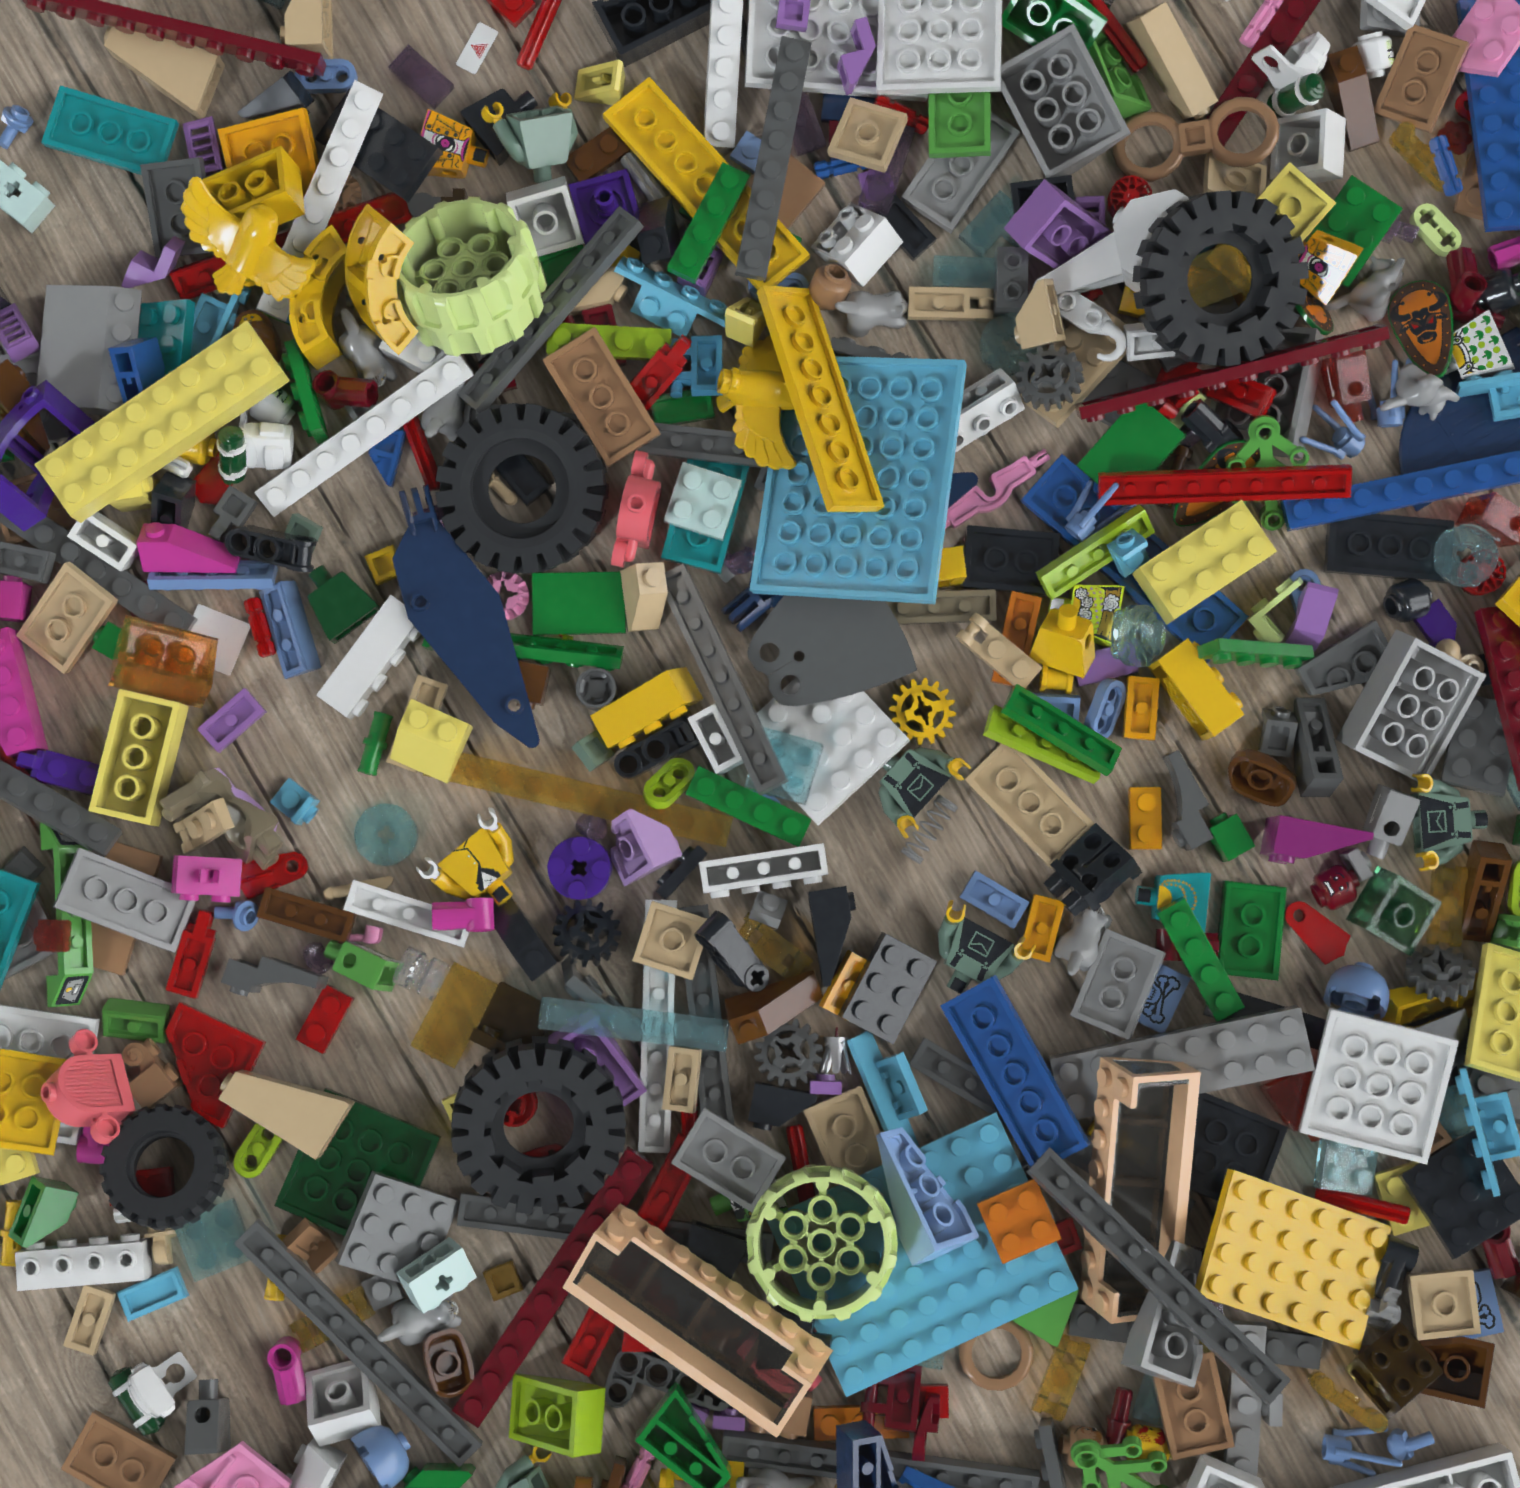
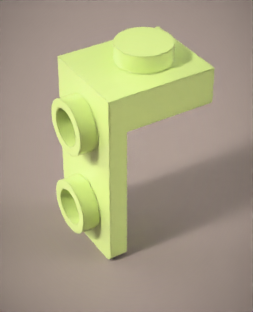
[1248,577,1304,643]

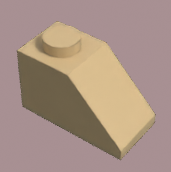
[569,266,629,316]
[1014,279,1066,349]
[620,562,668,632]

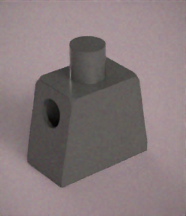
[185,1379,231,1455]

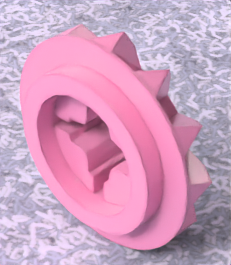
[487,571,529,620]

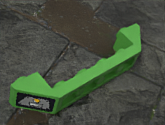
[40,822,94,1007]

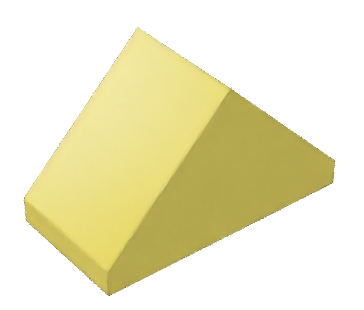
[574,60,625,105]
[725,297,767,348]

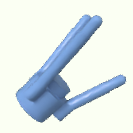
[1361,358,1412,428]
[1299,400,1366,460]
[1065,480,1136,542]
[1322,1425,1403,1476]

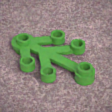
[1226,415,1309,531]
[1070,1436,1169,1488]

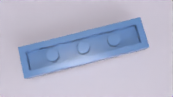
[147,560,278,591]

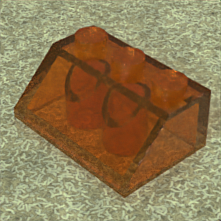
[108,615,218,708]

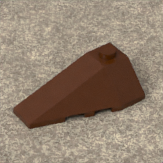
[1358,1336,1495,1409]

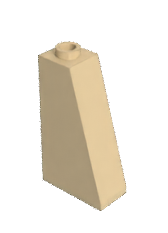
[1122,2,1218,120]
[104,26,225,119]
[219,1069,355,1160]

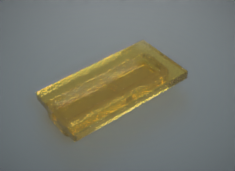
[1187,244,1251,308]
[410,962,498,1069]

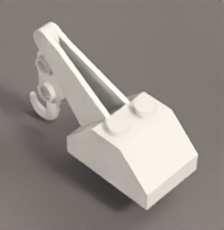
[1033,189,1189,362]

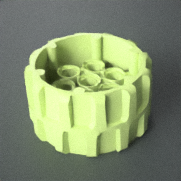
[397,197,547,357]
[746,1164,898,1323]

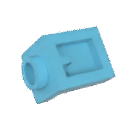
[1107,528,1150,577]
[270,778,320,825]

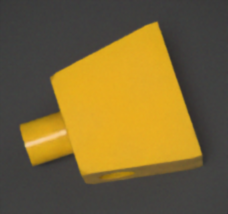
[1029,604,1095,678]

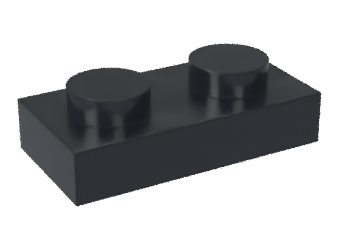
[656,845,708,900]

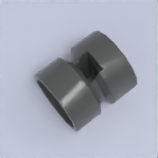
[575,668,619,712]

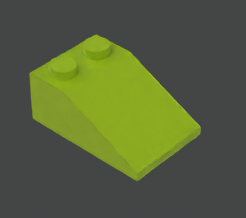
[509,1373,606,1458]

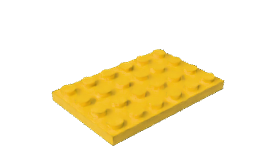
[1195,1169,1392,1350]

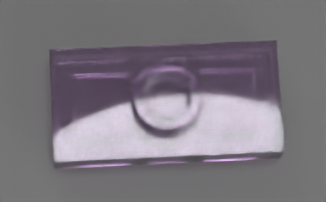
[388,44,455,110]

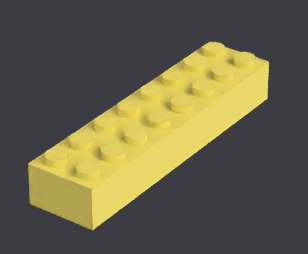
[34,321,290,523]

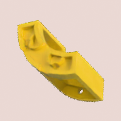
[345,204,419,355]
[289,225,346,370]

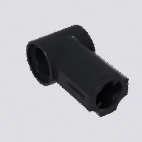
[1181,398,1244,454]
[1374,1235,1419,1302]

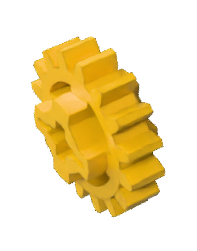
[888,678,956,746]

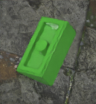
[102,998,170,1043]

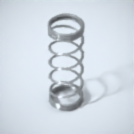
[901,795,958,864]

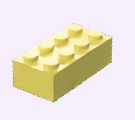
[1132,500,1277,625]
[88,689,189,827]

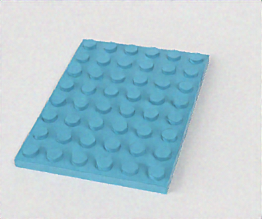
[750,356,967,604]
[767,1112,1079,1397]

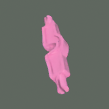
[945,449,1050,529]

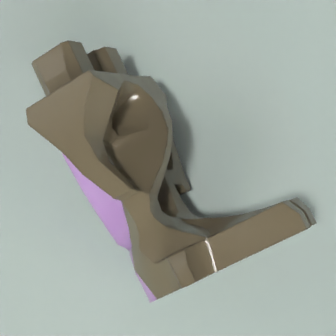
[160,768,283,870]

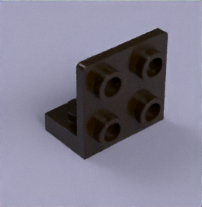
[469,982,556,1052]
[1344,1322,1444,1420]

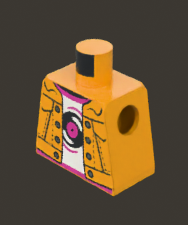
[420,109,489,179]
[1298,230,1364,305]

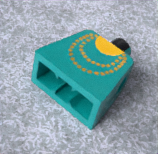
[1135,872,1211,932]

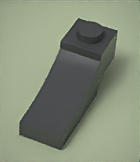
[1162,750,1213,851]
[221,956,329,997]

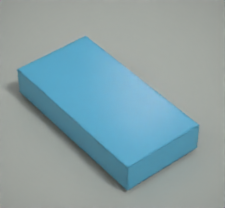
[116,1266,189,1322]

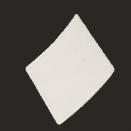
[177,604,251,676]

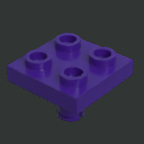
[568,169,640,245]

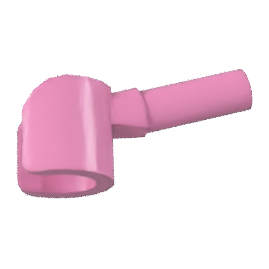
[338,925,383,944]

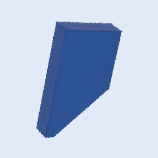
[368,429,407,488]

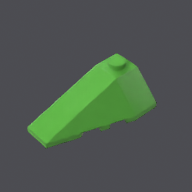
[1088,30,1152,119]

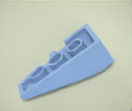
[876,1127,979,1266]

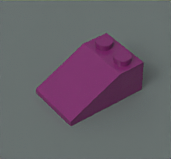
[1260,815,1374,865]

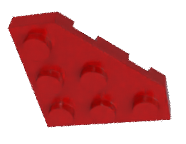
[165,1002,266,1129]

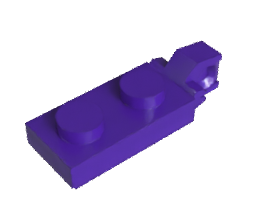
[16,749,100,796]

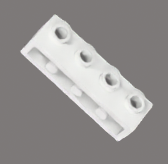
[955,368,1025,452]
[316,595,421,720]
[699,843,828,899]
[15,1233,153,1291]

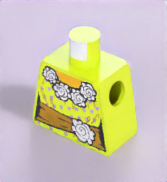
[1048,585,1125,647]

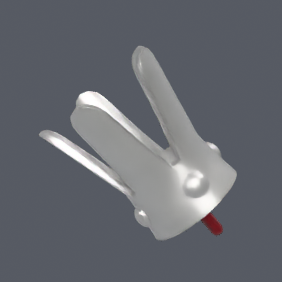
[819,1027,852,1074]

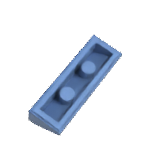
[259,580,321,679]

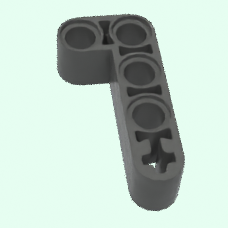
[604,1346,729,1411]

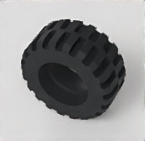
[99,1103,229,1231]

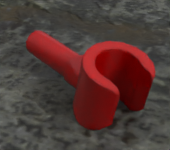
[1155,390,1199,419]

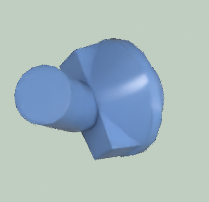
[0,105,33,149]
[214,900,259,931]
[1387,1428,1435,1461]

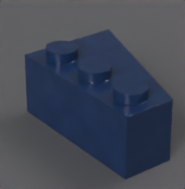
[836,1420,900,1488]

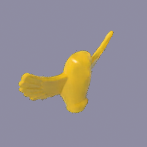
[181,176,317,302]
[716,335,797,470]

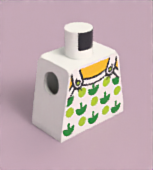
[1443,310,1515,380]

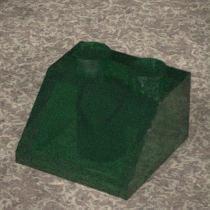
[1346,866,1442,957]

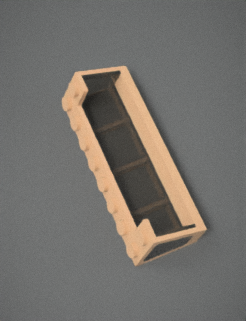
[1078,1057,1201,1324]
[563,1203,833,1438]

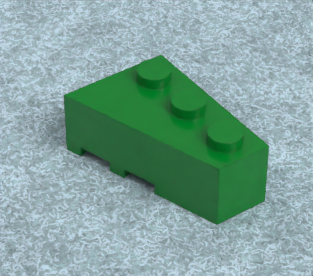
[635,1381,732,1488]

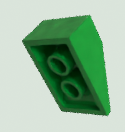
[1002,0,1108,51]

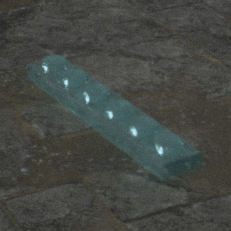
[538,997,730,1052]

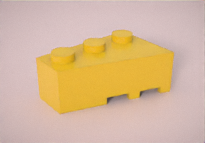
[590,667,704,750]

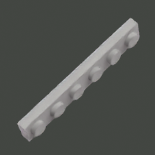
[1224,1320,1267,1476]

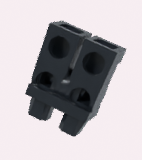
[1043,823,1143,916]

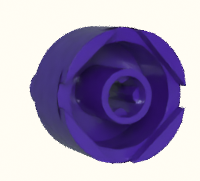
[547,837,612,900]

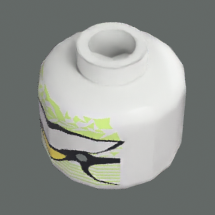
[1352,31,1395,79]
[249,388,296,425]

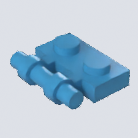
[669,335,723,398]

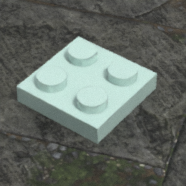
[664,462,742,541]

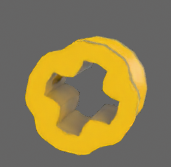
[1039,665,1074,694]

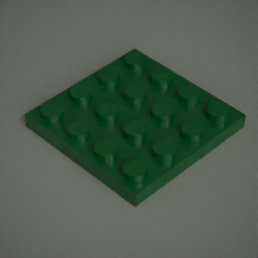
[274,1088,442,1236]

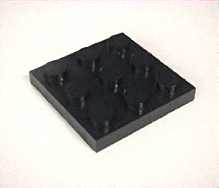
[1190,1093,1288,1201]
[1399,1129,1520,1260]

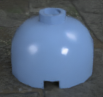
[1323,962,1390,1018]
[350,1425,411,1488]

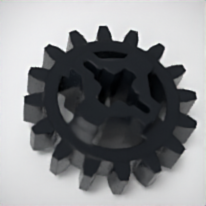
[552,899,622,967]

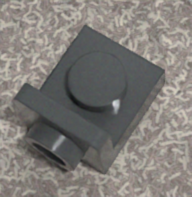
[1258,706,1298,757]

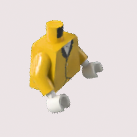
[416,807,514,906]

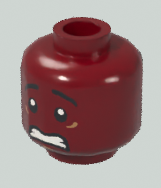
[1310,865,1360,910]

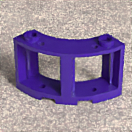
[0,380,95,531]

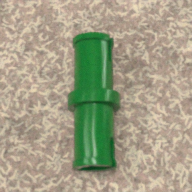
[357,711,393,776]

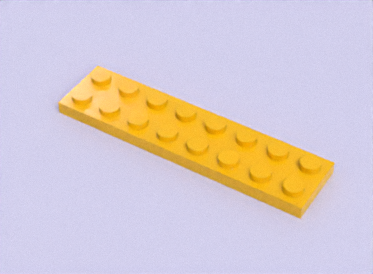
[603,77,810,290]
[757,285,885,512]

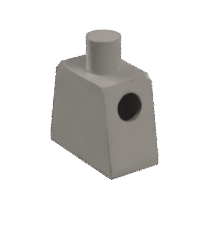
[1363,784,1421,860]

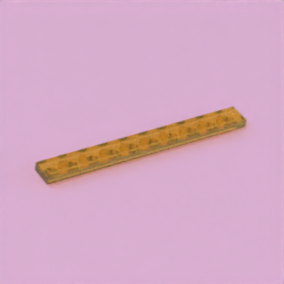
[423,753,733,848]

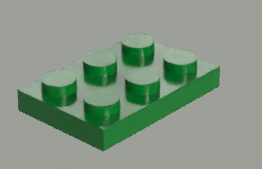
[1306,175,1403,288]
[282,339,329,444]

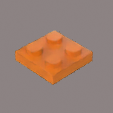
[976,1179,1062,1264]

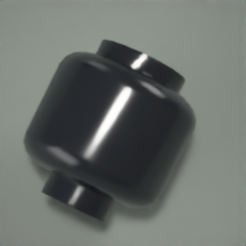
[1478,268,1520,314]
[1383,579,1432,623]

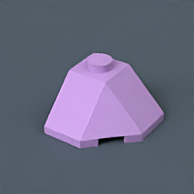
[611,809,683,887]

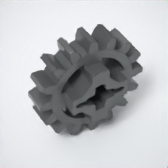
[1015,344,1084,411]
[1404,945,1476,1002]
[755,1019,823,1088]

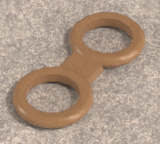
[1112,97,1280,182]
[959,1321,1034,1391]

